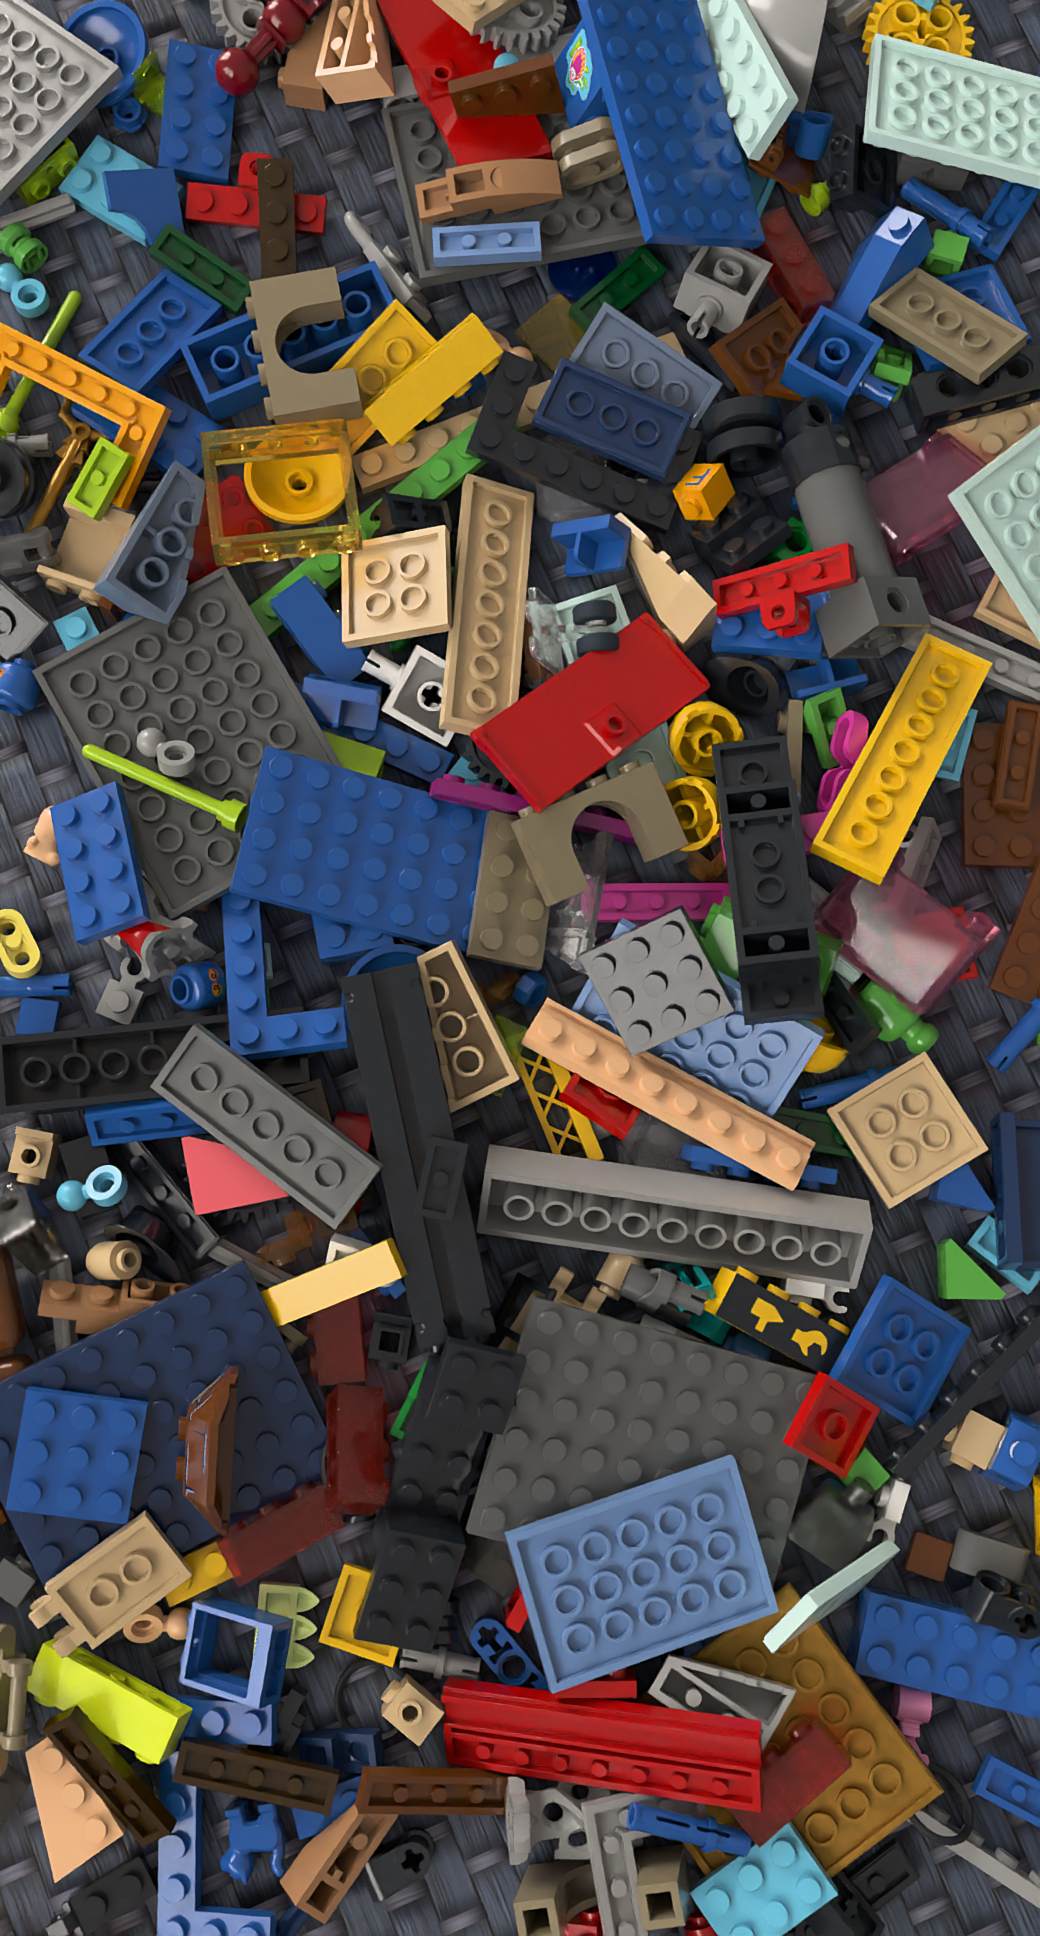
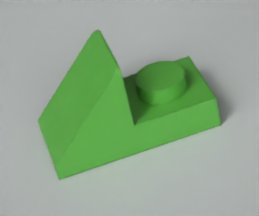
[871,344,912,402]
[802,687,847,769]

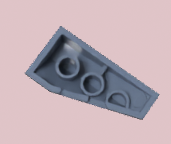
[93,460,207,625]

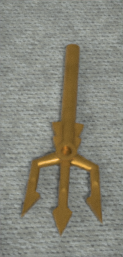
[24,397,110,532]

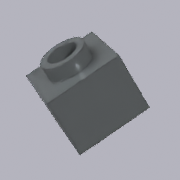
[0,1551,40,1608]

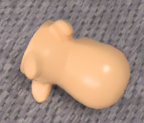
[23,806,60,868]

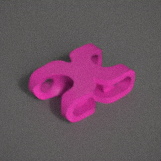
[817,710,869,812]

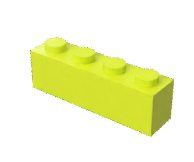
[27,1639,193,1764]

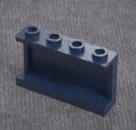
[990,1112,1040,1272]

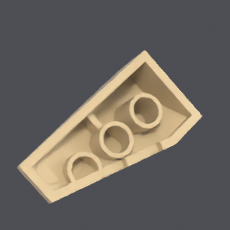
[615,512,717,653]

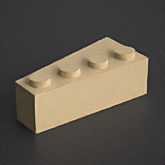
[417,940,521,1113]

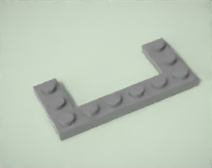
[581,1792,707,1936]

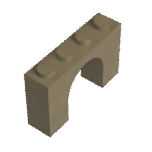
[245,267,364,433]
[510,760,688,906]
[513,1844,691,1936]

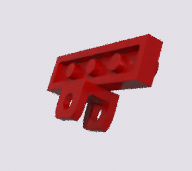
[185,152,328,236]
[712,542,857,639]

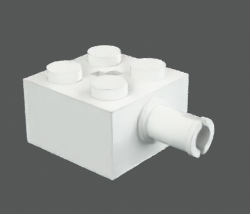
[361,645,455,747]

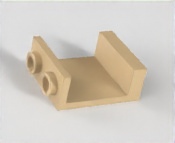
[37,493,137,606]

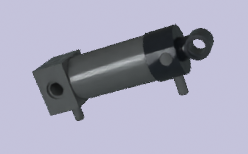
[780,396,932,659]

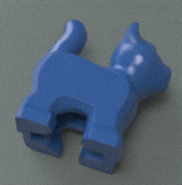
[220,1799,286,1885]

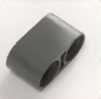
[949,1527,1031,1583]

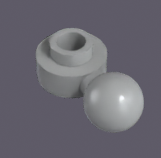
[137,728,196,777]

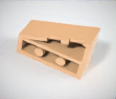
[315,0,395,104]
[25,1734,127,1883]

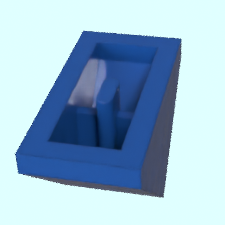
[927,1163,996,1212]

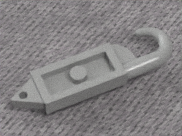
[344,211,432,324]

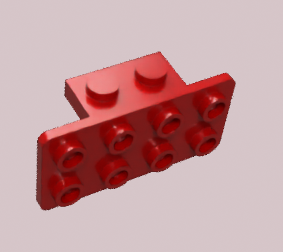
[186,475,275,586]

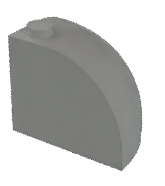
[745,0,828,113]

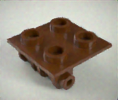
[748,121,814,199]

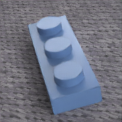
[432,221,541,267]

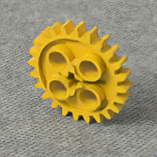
[862,0,975,65]

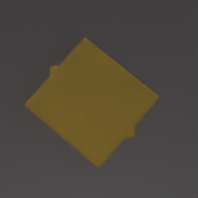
[515,293,585,374]

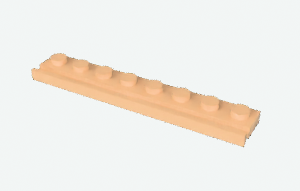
[521,998,816,1191]

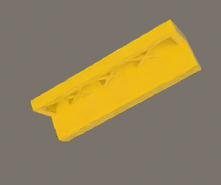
[506,1029,605,1161]

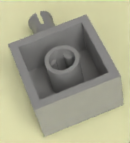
[673,246,773,338]

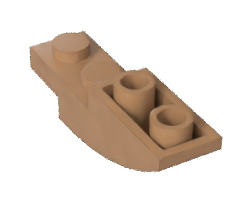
[415,159,563,225]
[37,1278,190,1334]

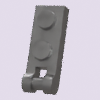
[0,526,61,577]

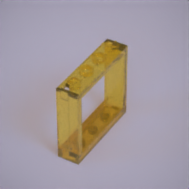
[200,418,363,566]

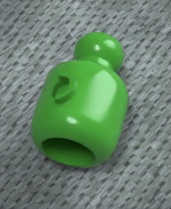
[857,969,939,1055]

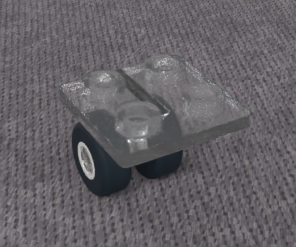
[525,587,619,675]

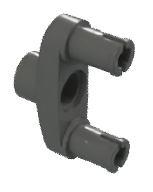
[619,1263,709,1326]

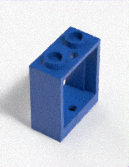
[179,1596,294,1709]

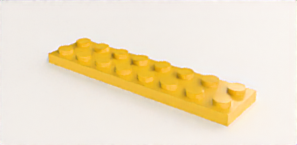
[809,633,992,886]

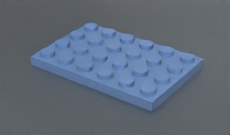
[572,917,825,1118]
[504,1454,779,1694]

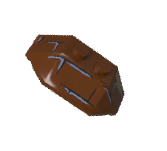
[175,1366,239,1535]

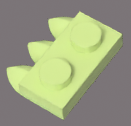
[253,1581,320,1669]

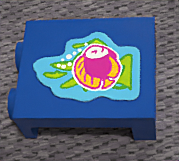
[554,19,610,128]

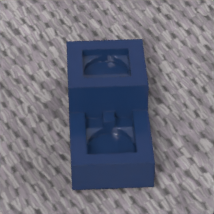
[297,1727,385,1775]

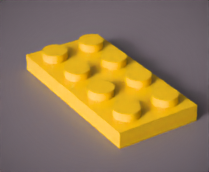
[317,299,437,457]

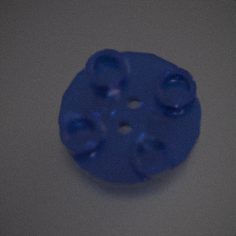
[548,251,617,302]

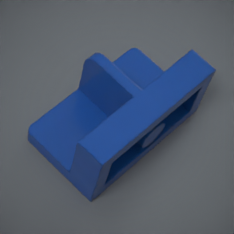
[551,514,631,578]
[783,656,869,708]
[302,673,383,730]

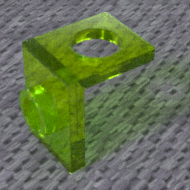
[133,50,165,117]

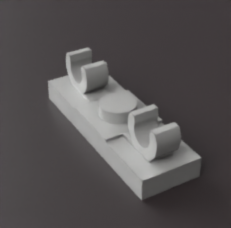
[872,816,942,930]

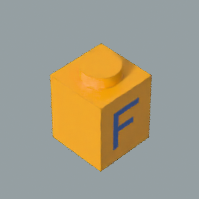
[672,463,735,520]

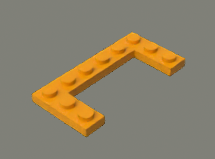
[0,322,172,510]

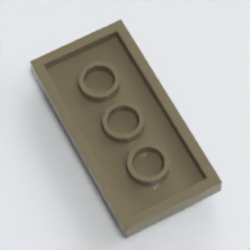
[868,266,1028,385]
[466,810,550,971]

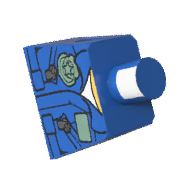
[978,1407,1040,1492]

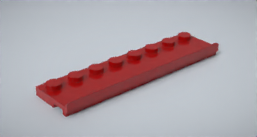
[441,1677,764,1813]

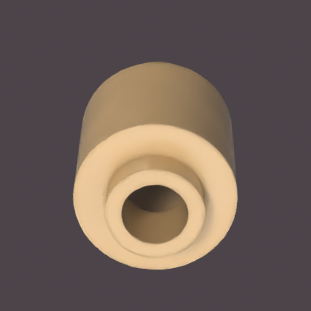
[86,1240,142,1280]
[595,1253,646,1301]

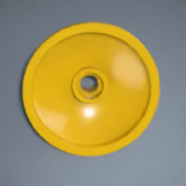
[244,427,352,525]

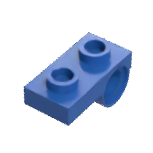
[785,109,835,160]

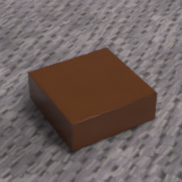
[903,1529,954,1583]

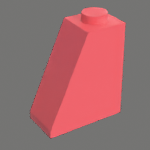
[181,1137,289,1216]

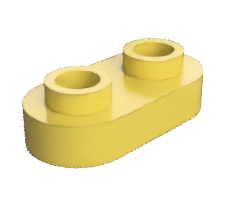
[0,909,42,979]

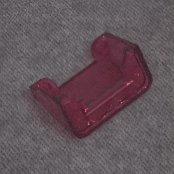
[865,432,988,565]
[814,846,1001,1015]

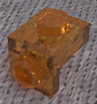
[686,850,727,883]
[256,1210,313,1268]

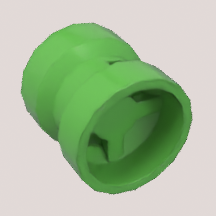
[0,221,48,274]

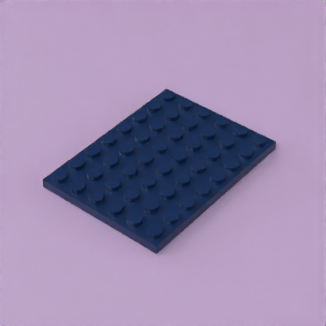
[0,1259,345,1617]

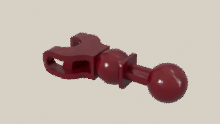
[215,0,331,97]

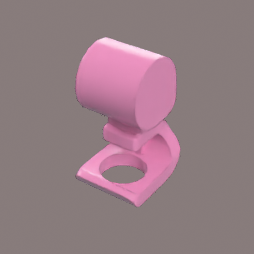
[891,1683,932,1766]

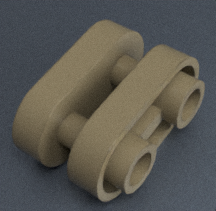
[551,116,624,190]

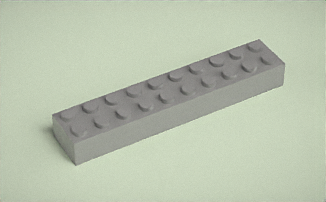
[476,1144,873,1289]

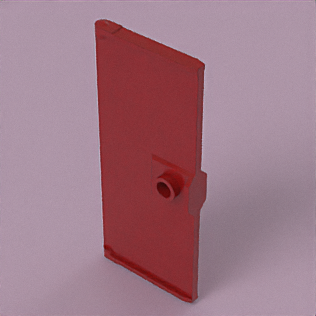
[376,0,553,166]
[470,612,711,814]

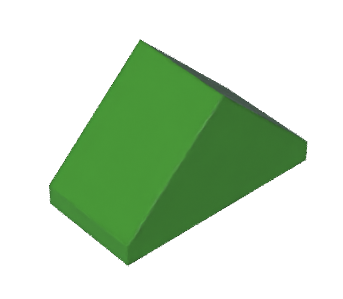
[936,1238,1006,1300]

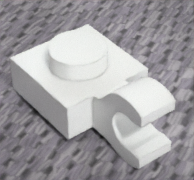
[780,1278,850,1313]
[862,1477,911,1542]

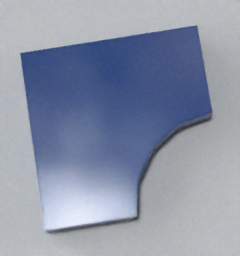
[102,167,185,246]

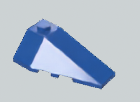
[831,206,935,330]

